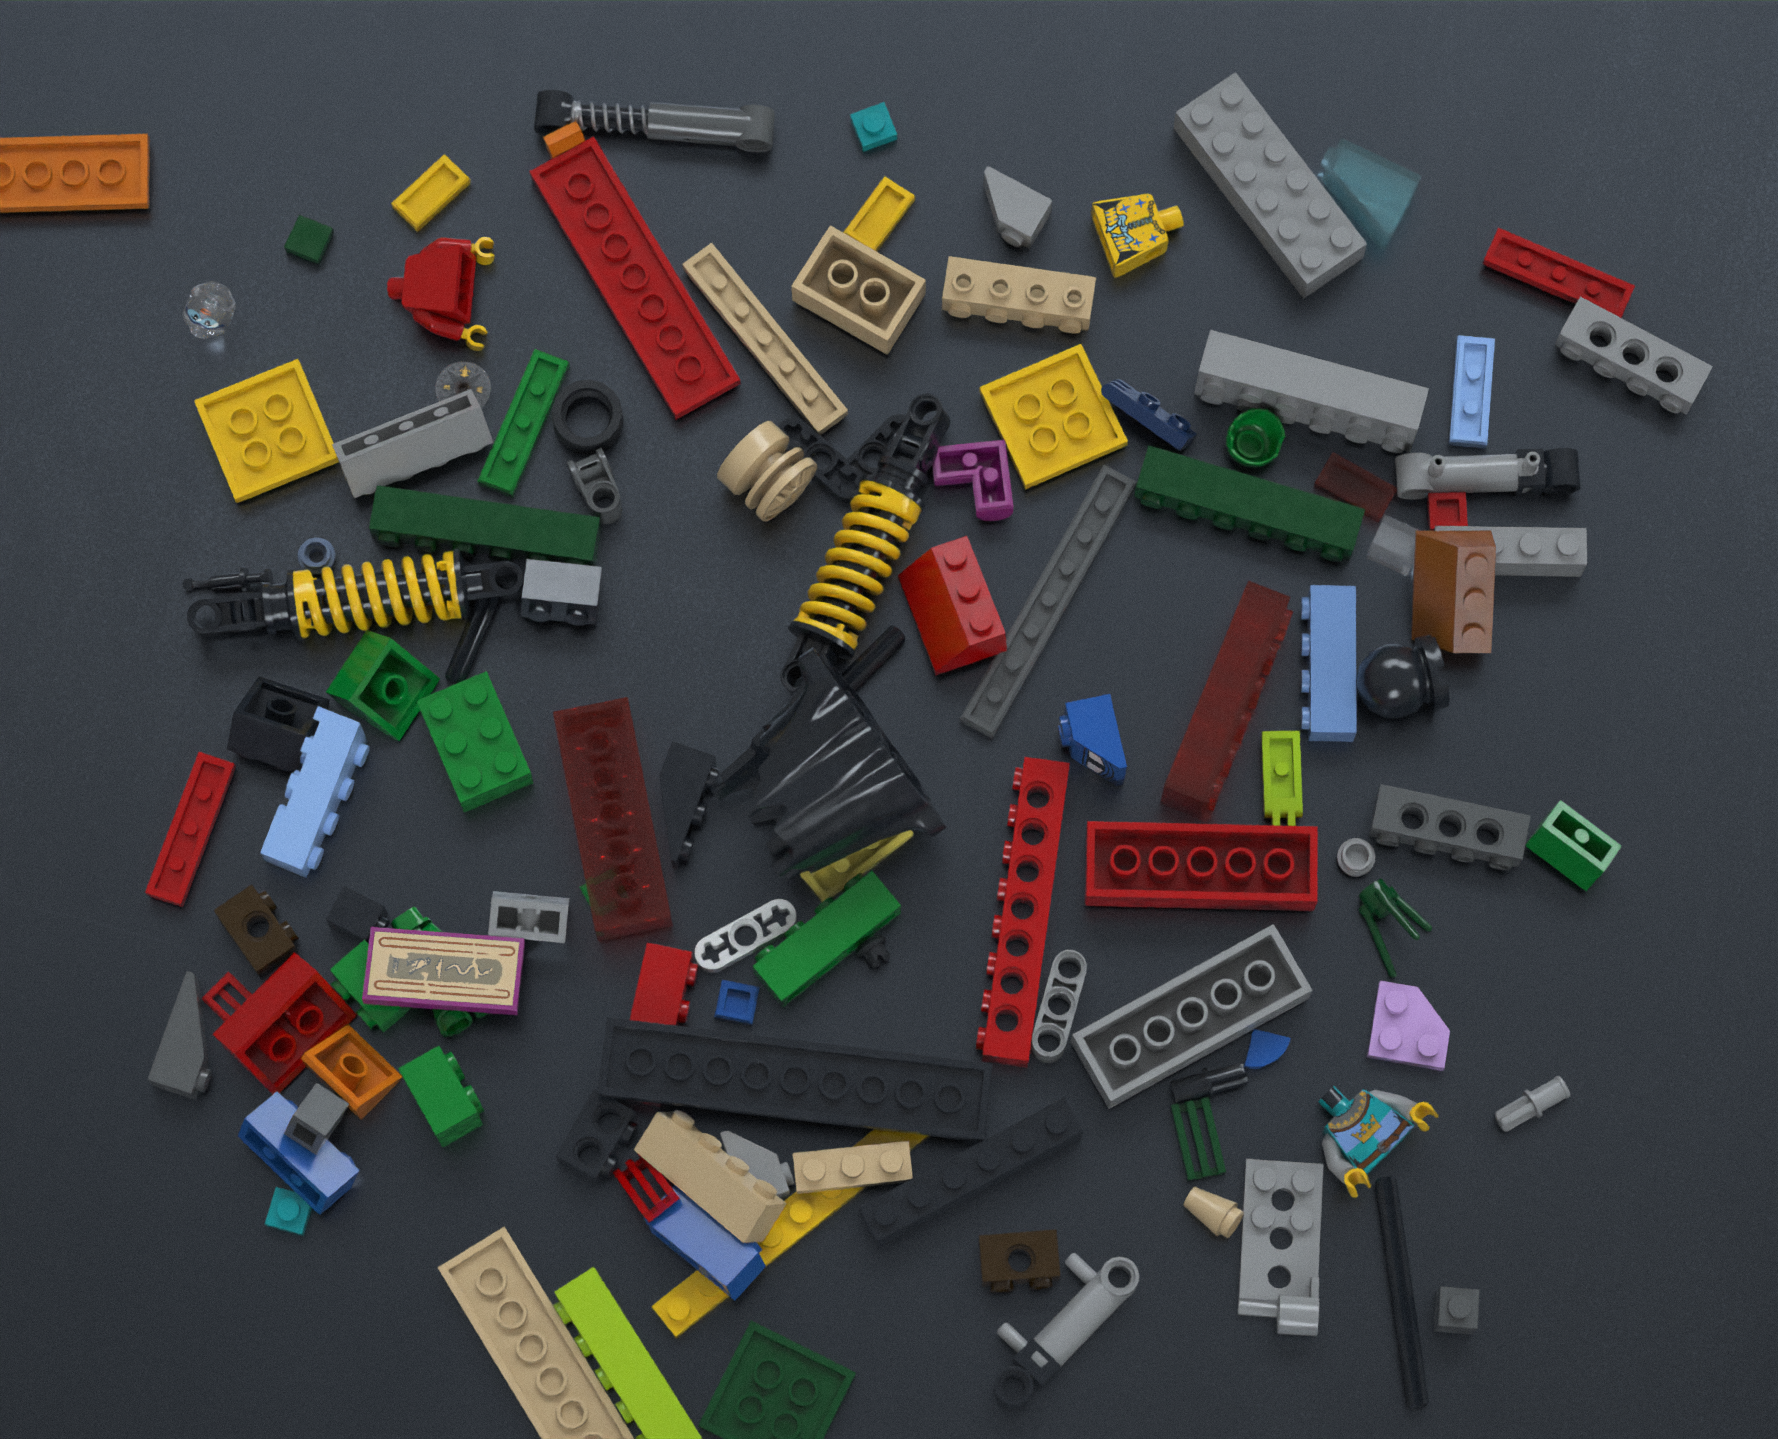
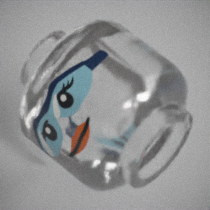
[182,281,236,339]

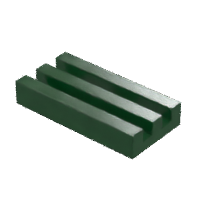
[1170,1097,1226,1182]

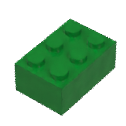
[417,671,534,813]

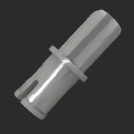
[1495,1075,1571,1131]

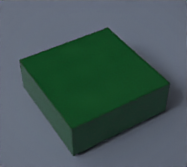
[284,215,334,264]

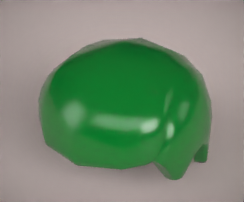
[1226,408,1285,468]

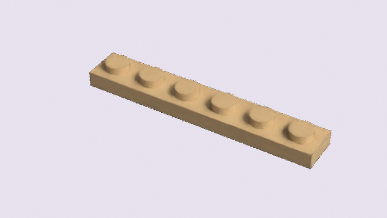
[682,243,848,435]

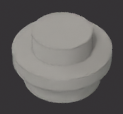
[1337,838,1375,877]

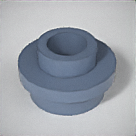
[298,537,336,575]

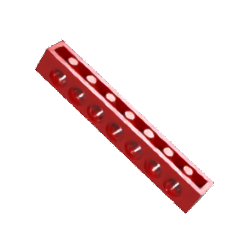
[976,757,1070,1068]

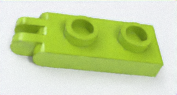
[1261,731,1303,826]

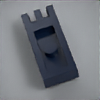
[1101,379,1197,451]

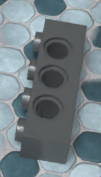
[1368,784,1531,870]

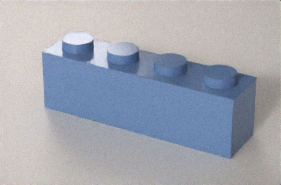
[1300,585,1357,742]

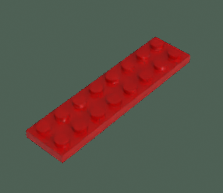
[529,136,741,419]

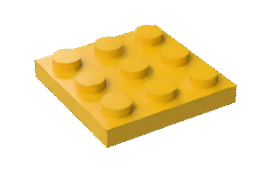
[979,344,1128,489]
[194,359,339,503]

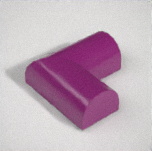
[932,440,1014,521]

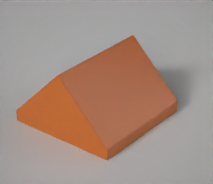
[301,1024,402,1120]

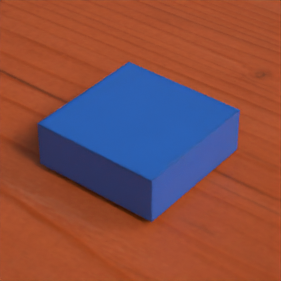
[714,980,760,1026]

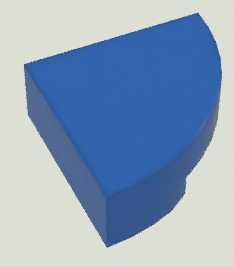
[1244,1029,1291,1069]

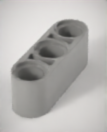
[1031,950,1087,1063]

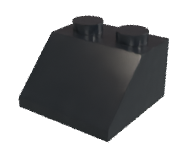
[226,676,330,772]

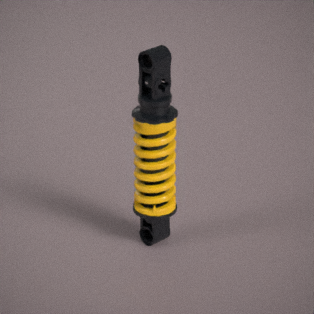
[780,393,950,696]
[187,548,524,641]

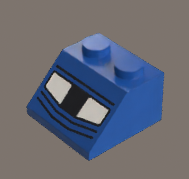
[1058,694,1127,786]

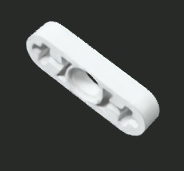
[695,899,797,973]

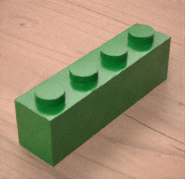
[753,871,901,1008]

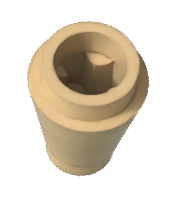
[1183,1187,1244,1238]

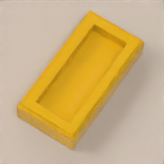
[391,154,471,232]
[843,176,915,252]

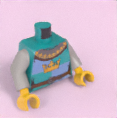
[1318,1086,1438,1198]

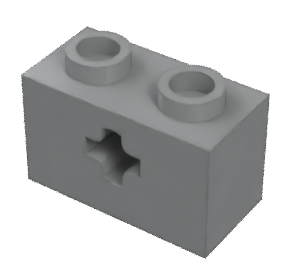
[488,891,569,943]

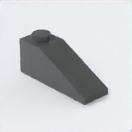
[147,971,212,1100]

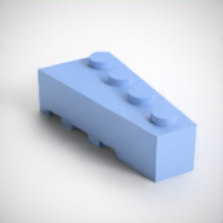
[260,706,370,878]

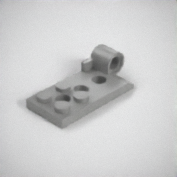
[1237,1159,1323,1336]

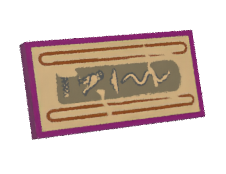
[362,927,525,1015]

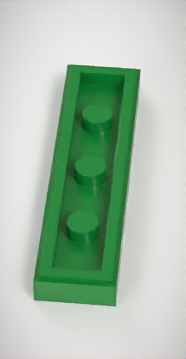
[477,349,570,498]

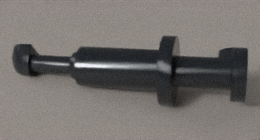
[182,567,273,592]

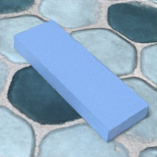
[1449,335,1495,449]

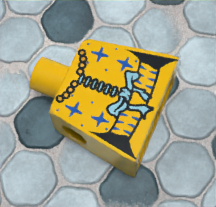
[1091,194,1184,278]

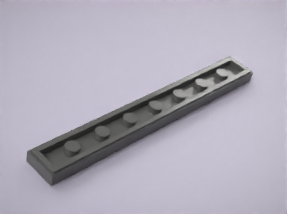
[960,465,1137,739]

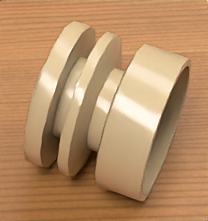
[717,421,817,521]

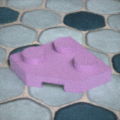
[1367,981,1450,1071]

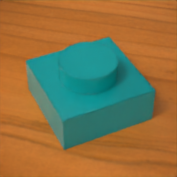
[850,102,897,152]
[265,1187,312,1236]

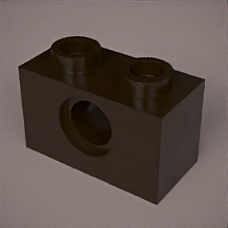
[214,884,299,979]
[978,1229,1061,1293]

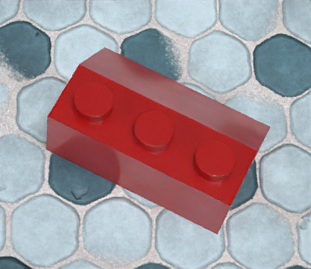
[898,536,1007,675]
[212,952,357,1095]

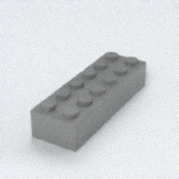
[1173,72,1367,299]
[1194,330,1429,453]
[1071,924,1312,1109]

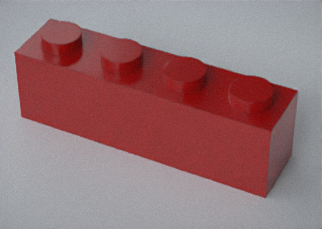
[624,942,699,1107]

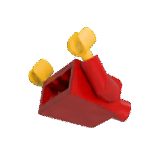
[387,237,495,351]

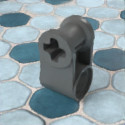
[566,448,623,525]

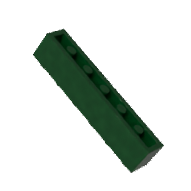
[1134,446,1365,562]
[369,485,602,566]

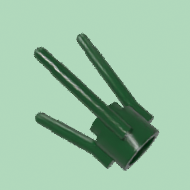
[1358,878,1432,979]

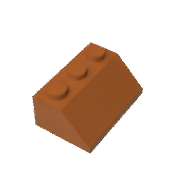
[1411,530,1496,653]

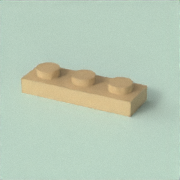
[793,1141,913,1194]

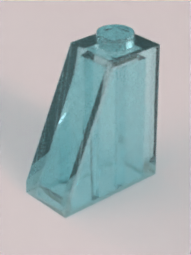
[1320,138,1421,251]

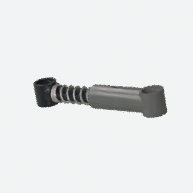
[534,90,775,152]

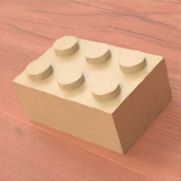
[791,225,926,355]

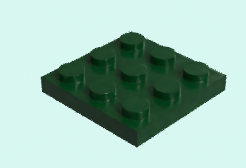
[698,1320,856,1439]

